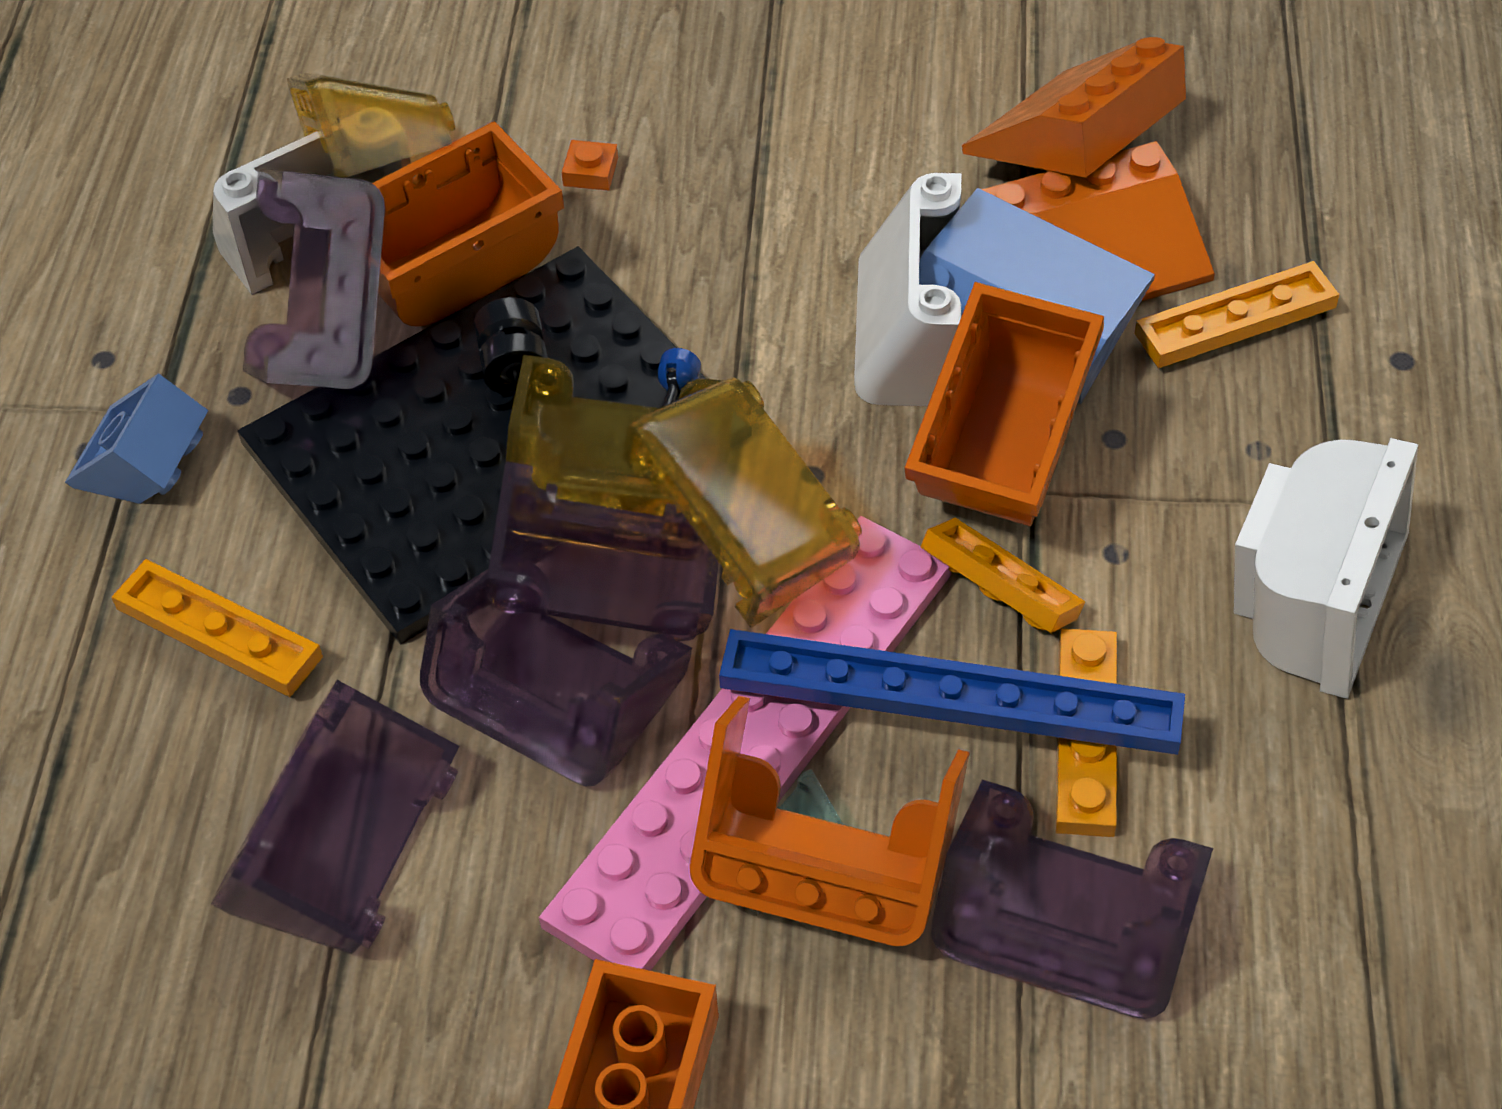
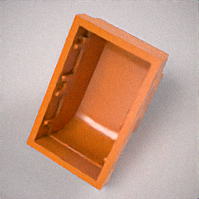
[324,121,564,327]
[904,282,1104,526]

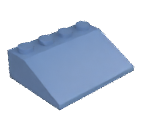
[919,188,1155,404]

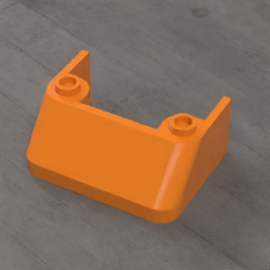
[690,696,970,946]

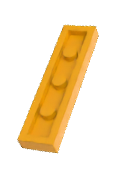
[1134,261,1340,369]
[112,559,323,697]
[1055,628,1117,837]

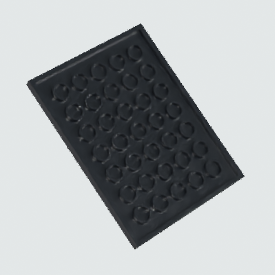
[237,246,752,645]

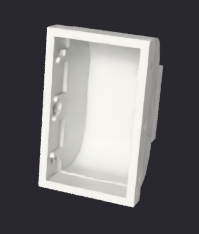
[1234,438,1418,699]

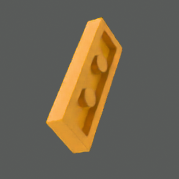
[920,517,1086,633]

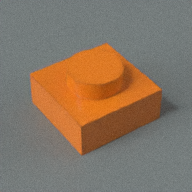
[561,140,618,191]

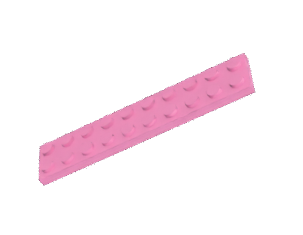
[539,516,952,971]

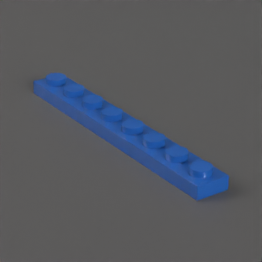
[719,629,1185,755]

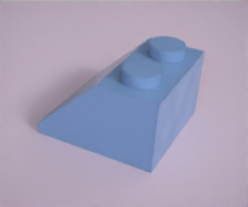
[65,373,208,504]

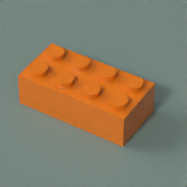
[548,959,719,1109]

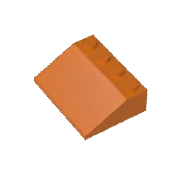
[962,37,1186,178]
[981,141,1215,301]

